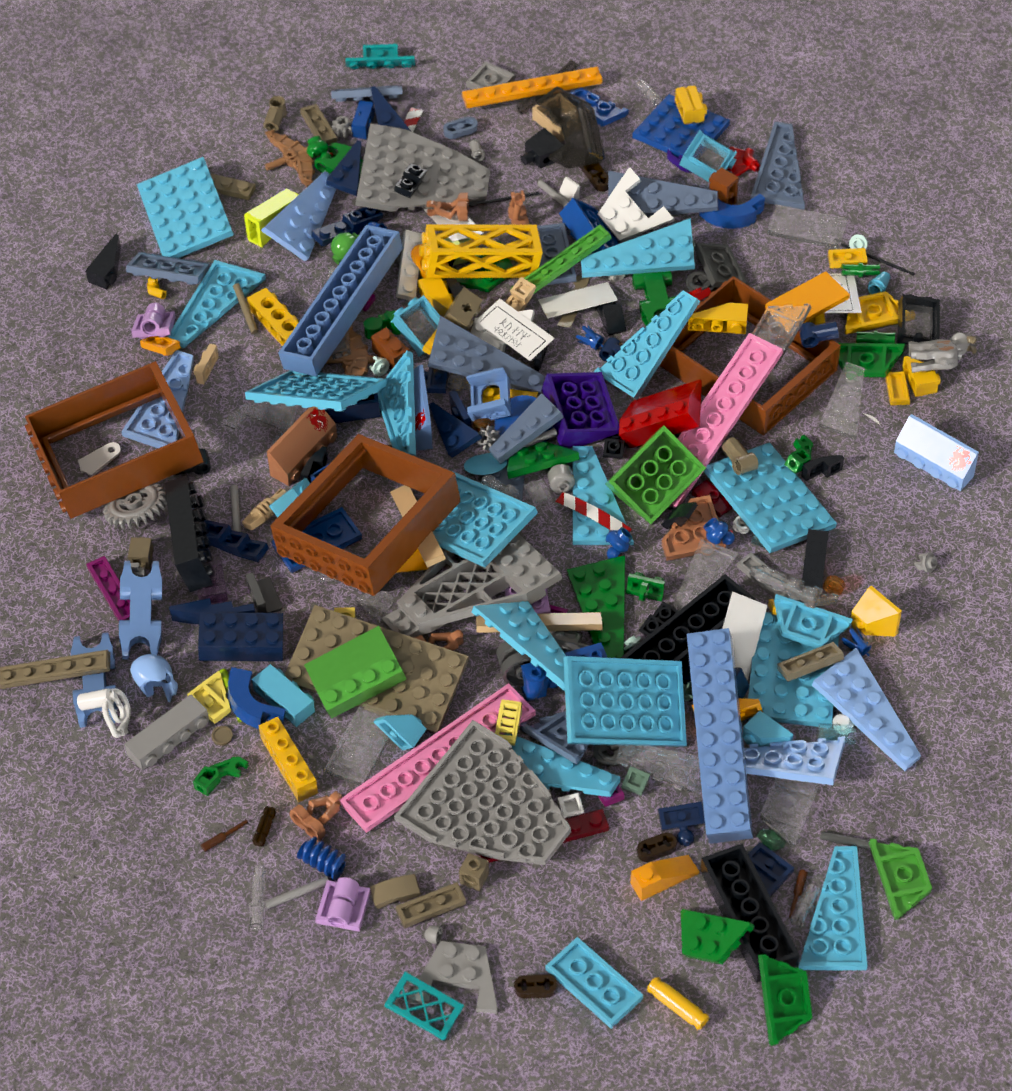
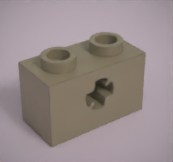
[444,287,483,331]

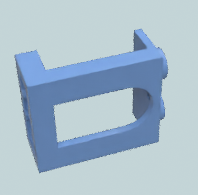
[466,367,511,424]

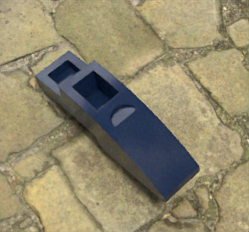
[312,207,383,247]

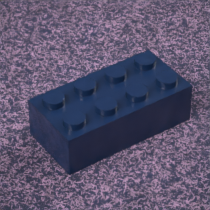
[198,612,283,662]

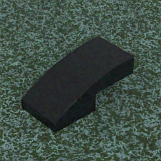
[300,446,328,482]
[801,455,844,481]
[661,502,698,529]

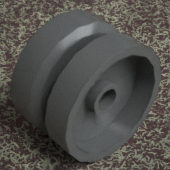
[496,641,531,686]

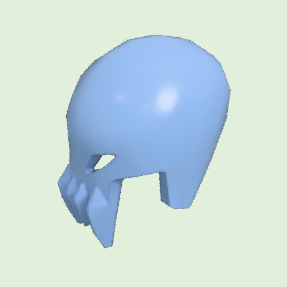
[130,654,178,702]

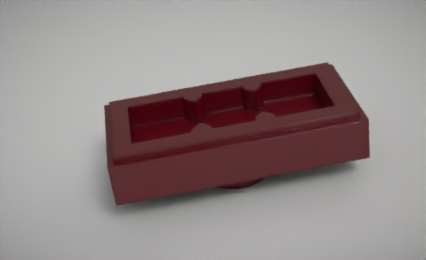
[692,480,733,518]

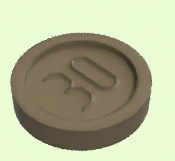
[211,726,233,746]

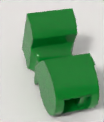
[363,310,401,340]

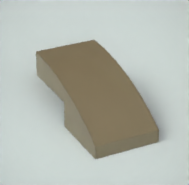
[370,874,422,909]

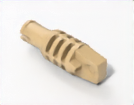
[242,488,286,530]

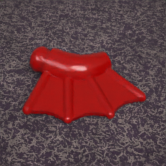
[727,146,761,177]

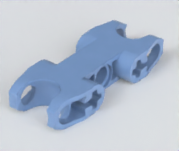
[119,561,162,660]
[71,632,118,728]

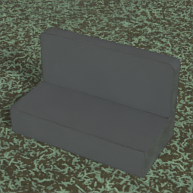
[245,572,282,613]

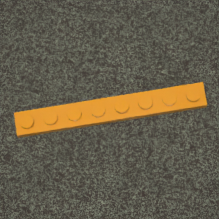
[462,66,602,109]

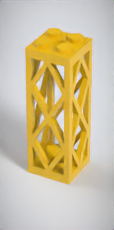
[419,224,542,278]

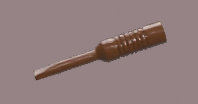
[201,819,248,852]
[789,870,808,919]

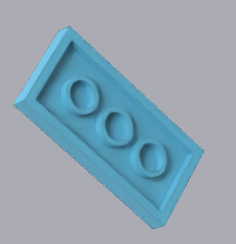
[545,937,643,1029]

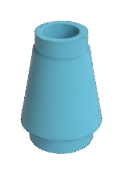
[868,272,891,294]

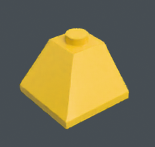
[851,586,902,637]

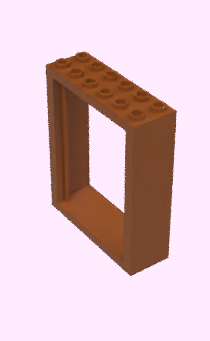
[659,276,841,436]
[24,361,204,519]
[270,434,461,596]

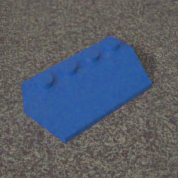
[559,198,620,255]

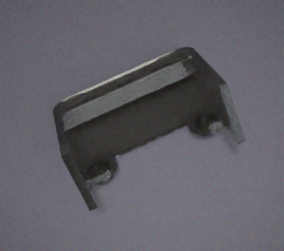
[536,86,605,169]

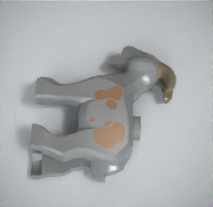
[908,332,977,373]

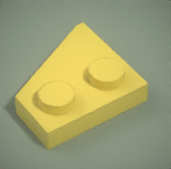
[187,671,231,724]

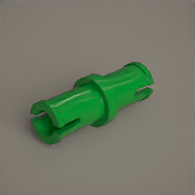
[841,262,880,277]
[856,330,895,344]

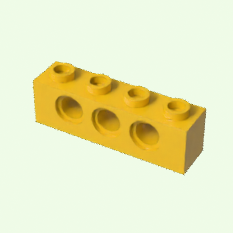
[247,288,299,346]
[259,717,318,802]

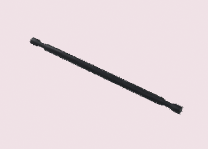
[454,191,540,208]
[833,240,915,276]

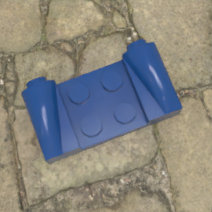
[521,642,607,702]

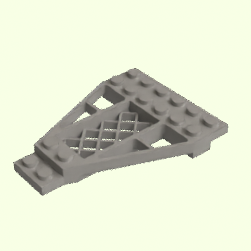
[381,533,562,638]

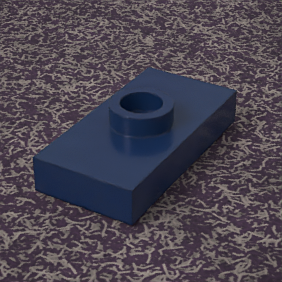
[449,390,471,427]

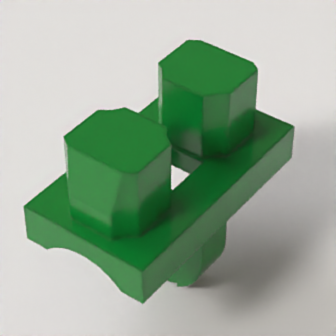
[626,572,665,602]

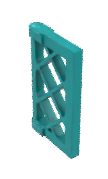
[384,972,464,1041]

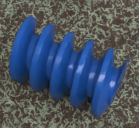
[297,836,346,880]

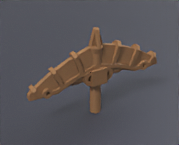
[265,130,315,187]
[326,325,375,376]

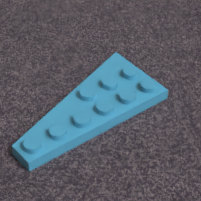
[581,218,695,278]
[167,260,266,348]
[593,290,700,400]
[378,350,416,456]
[573,446,634,545]
[472,601,566,691]
[504,733,620,797]
[798,846,867,970]

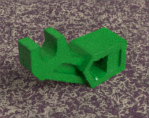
[784,435,813,474]
[193,757,249,796]

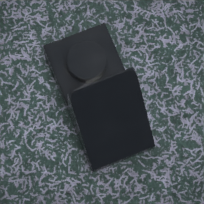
[596,301,626,336]

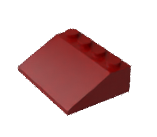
[619,379,702,448]

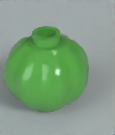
[331,232,358,265]

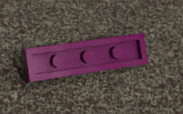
[86,556,130,622]

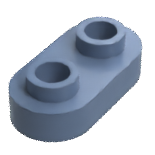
[443,117,478,139]

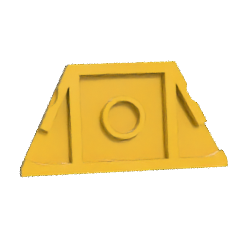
[845,291,915,335]

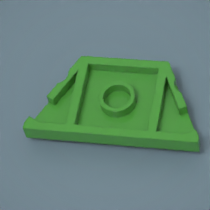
[869,839,932,920]

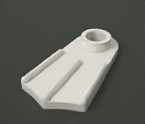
[78,442,121,477]

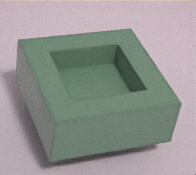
[622,766,650,796]

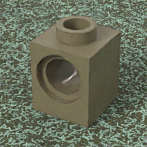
[128,537,154,569]
[459,853,489,891]

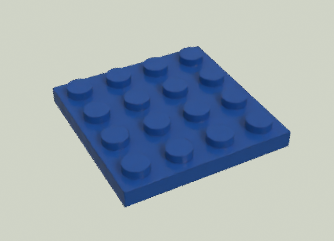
[632,94,730,160]

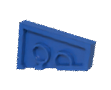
[568,88,629,127]

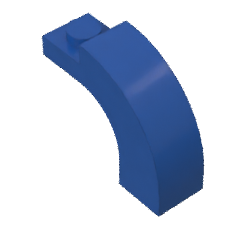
[699,194,765,229]
[227,667,286,729]

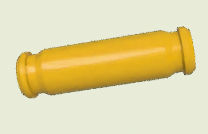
[647,977,709,1030]

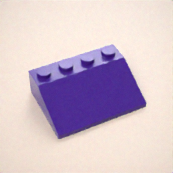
[542,372,619,448]

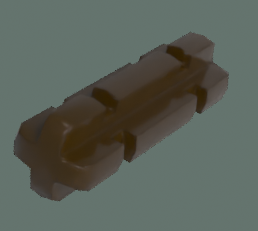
[252,806,276,847]

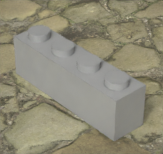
[124,695,209,771]

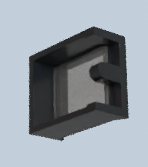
[897,294,940,345]

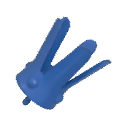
[576,326,604,350]
[841,627,871,656]

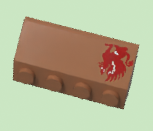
[267,407,337,486]

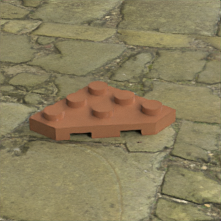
[661,495,726,561]

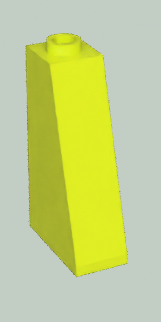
[244,188,299,247]

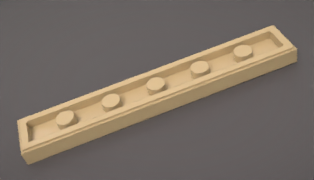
[390,485,446,568]
[476,612,602,633]

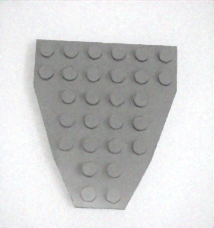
[355,123,490,212]
[394,720,571,865]

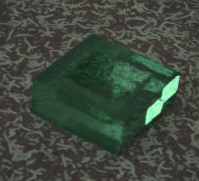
[756,828,786,851]

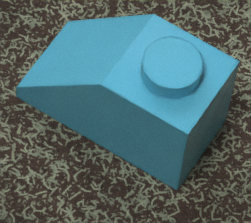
[269,478,311,517]
[743,710,793,747]
[373,714,427,750]

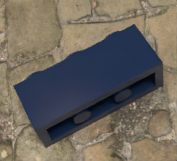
[324,393,380,423]

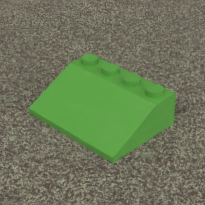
[605,426,706,525]
[304,626,407,719]

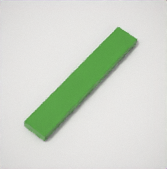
[510,224,612,294]

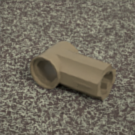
[263,96,287,131]
[722,437,758,475]

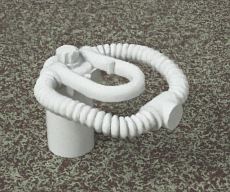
[77,688,131,738]

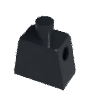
[520,128,566,168]

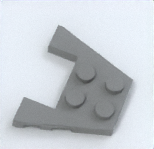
[408,941,498,1014]

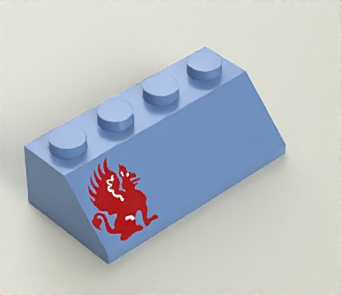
[414,365,433,451]

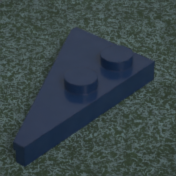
[371,86,412,132]
[326,140,362,196]
[429,402,483,457]

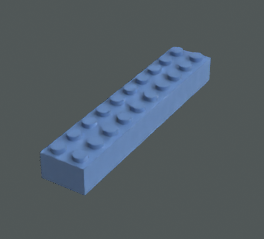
[278,225,403,377]
[687,628,753,843]

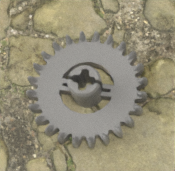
[103,483,167,530]

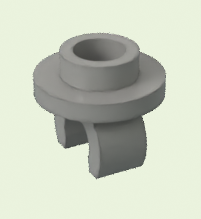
[914,552,937,573]

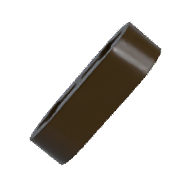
[637,832,677,862]
[514,974,557,999]

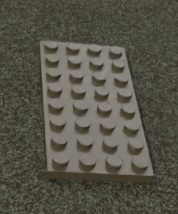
[285,605,469,734]

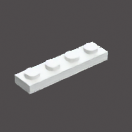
[396,229,422,301]

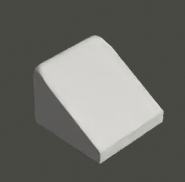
[559,176,580,201]
[557,792,584,819]

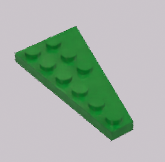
[567,555,625,658]

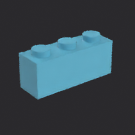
[252,664,315,727]

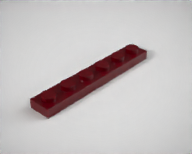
[480,809,609,863]

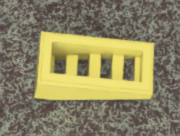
[495,700,522,746]

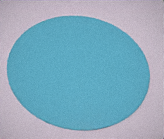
[464,453,507,475]

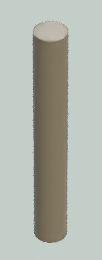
[233,283,258,334]

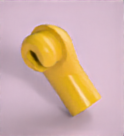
[147,277,167,299]

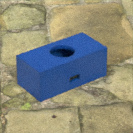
[352,101,374,139]

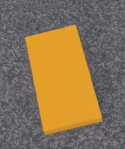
[765,271,850,332]

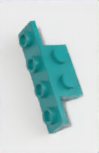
[345,44,416,69]

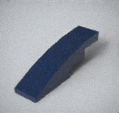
[204,520,269,563]
[169,598,255,625]

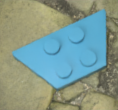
[774,594,853,648]

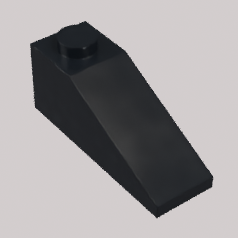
[85,234,121,290]

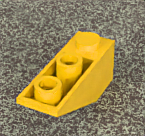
[418,278,454,317]
[688,303,748,334]

